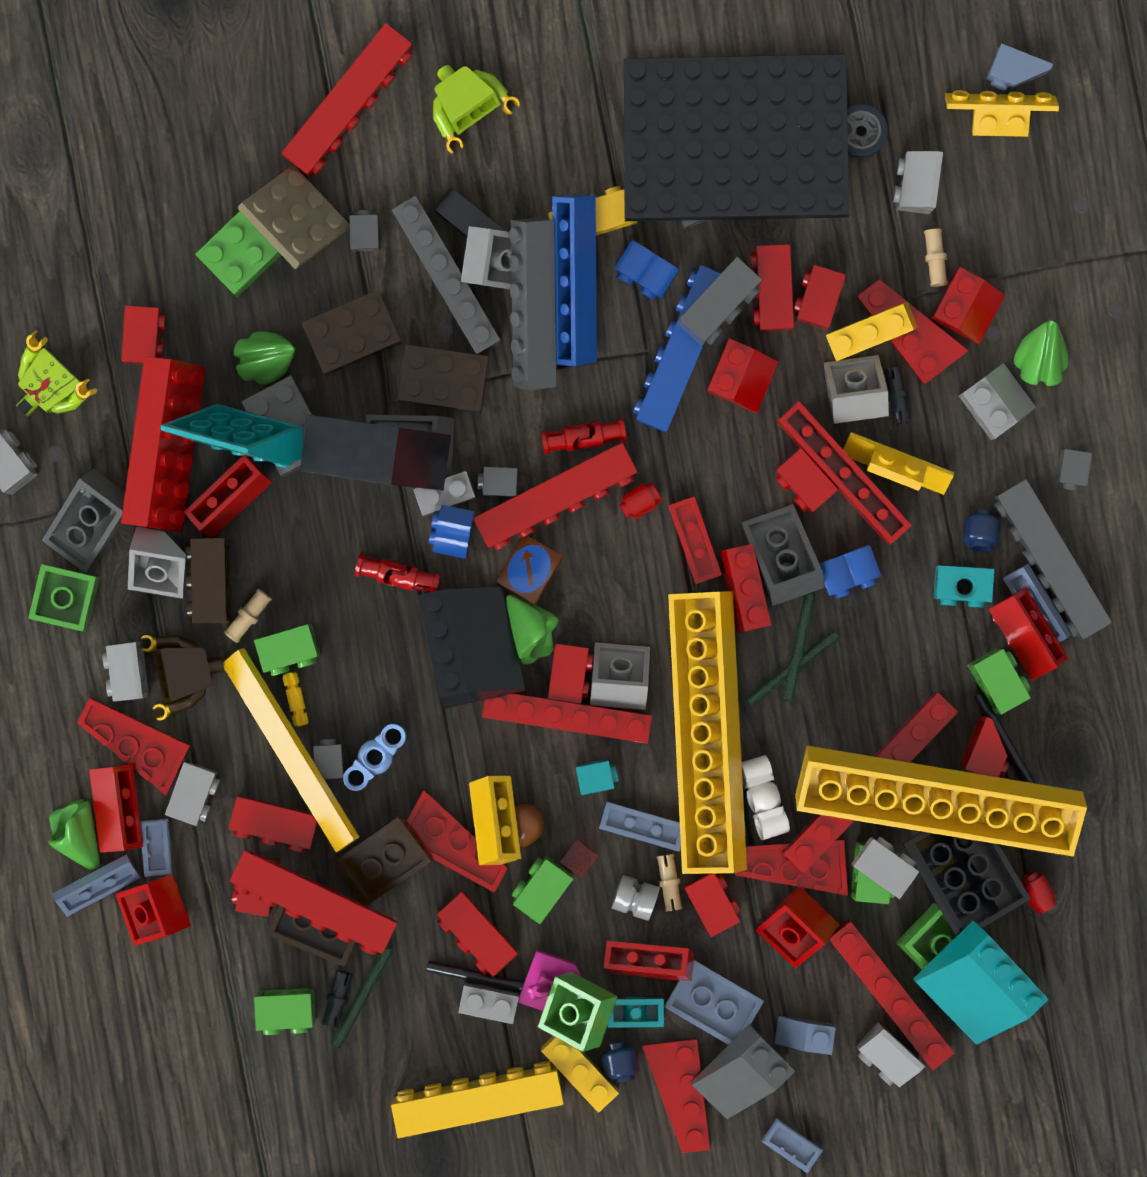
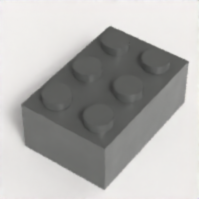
[677,257,762,347]
[241,376,313,477]

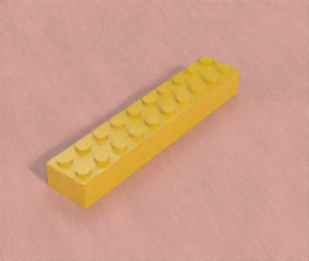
[668,591,747,874]
[795,746,1087,857]

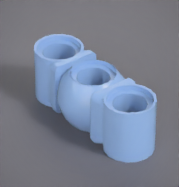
[343,723,407,791]

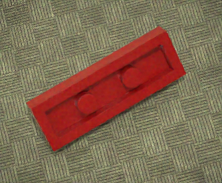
[668,496,722,584]

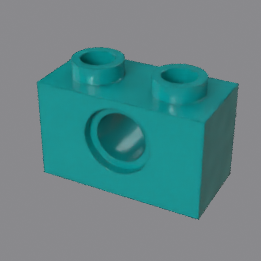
[933,565,994,608]
[575,759,618,795]
[607,996,664,1028]

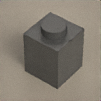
[350,210,380,252]
[1056,449,1092,491]
[478,467,518,497]
[313,739,345,779]

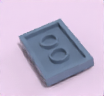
[664,960,764,1045]

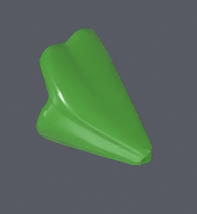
[1014,320,1069,386]
[234,331,295,386]
[506,594,558,664]
[48,799,100,870]

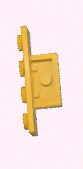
[945,90,1059,137]
[843,432,954,495]

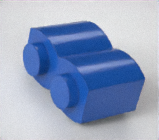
[614,240,679,300]
[429,505,474,559]
[819,545,881,599]

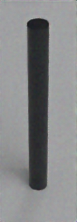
[974,692,1036,784]
[426,961,525,992]

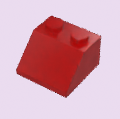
[930,267,1005,345]
[706,339,779,413]
[959,716,1009,778]
[115,874,191,946]
[756,886,840,968]

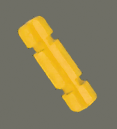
[283,672,308,727]

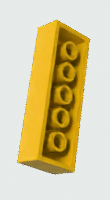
[391,1061,563,1138]

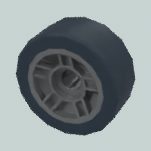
[847,104,888,159]

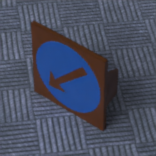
[496,536,564,605]

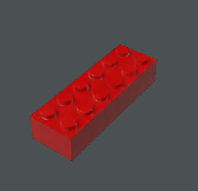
[121,357,205,532]

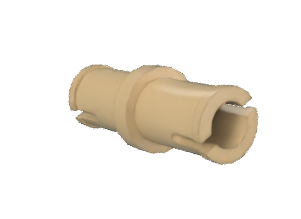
[924,229,948,287]
[224,589,272,643]
[657,854,683,912]

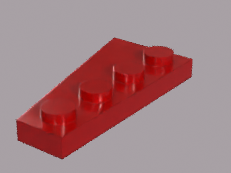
[857,279,968,385]
[77,697,191,796]
[406,790,508,892]
[735,840,848,896]
[642,1038,710,1153]

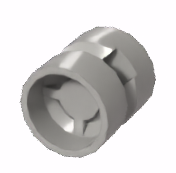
[611,875,660,921]

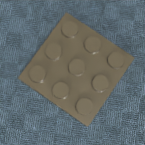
[238,165,350,269]

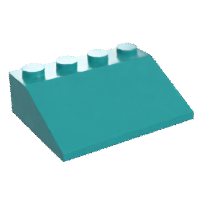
[161,404,303,467]
[913,921,1049,1045]

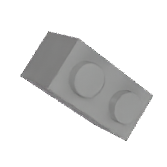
[413,471,476,517]
[165,761,220,826]
[851,837,919,899]
[458,982,519,1024]

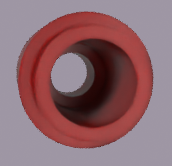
[619,482,662,520]
[1021,871,1057,914]

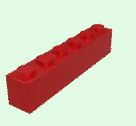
[281,23,413,178]
[776,402,912,545]
[473,443,637,551]
[482,693,652,744]
[229,849,398,955]
[829,919,955,1070]

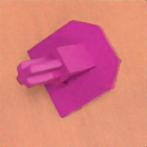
[518,950,583,1011]

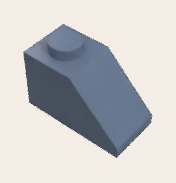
[986,43,1053,90]
[774,1016,836,1055]

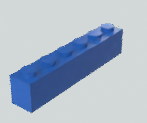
[552,193,597,366]
[633,265,721,433]

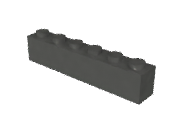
[392,196,501,355]
[509,218,556,390]
[994,479,1112,640]

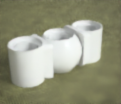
[742,755,790,840]

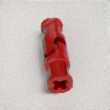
[541,418,627,455]
[354,552,441,593]

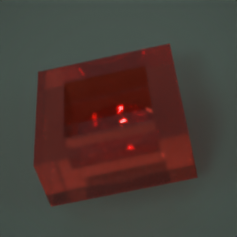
[560,839,599,879]

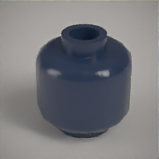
[963,510,1000,553]
[600,1041,640,1084]

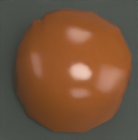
[515,803,546,847]

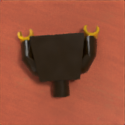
[141,635,223,720]

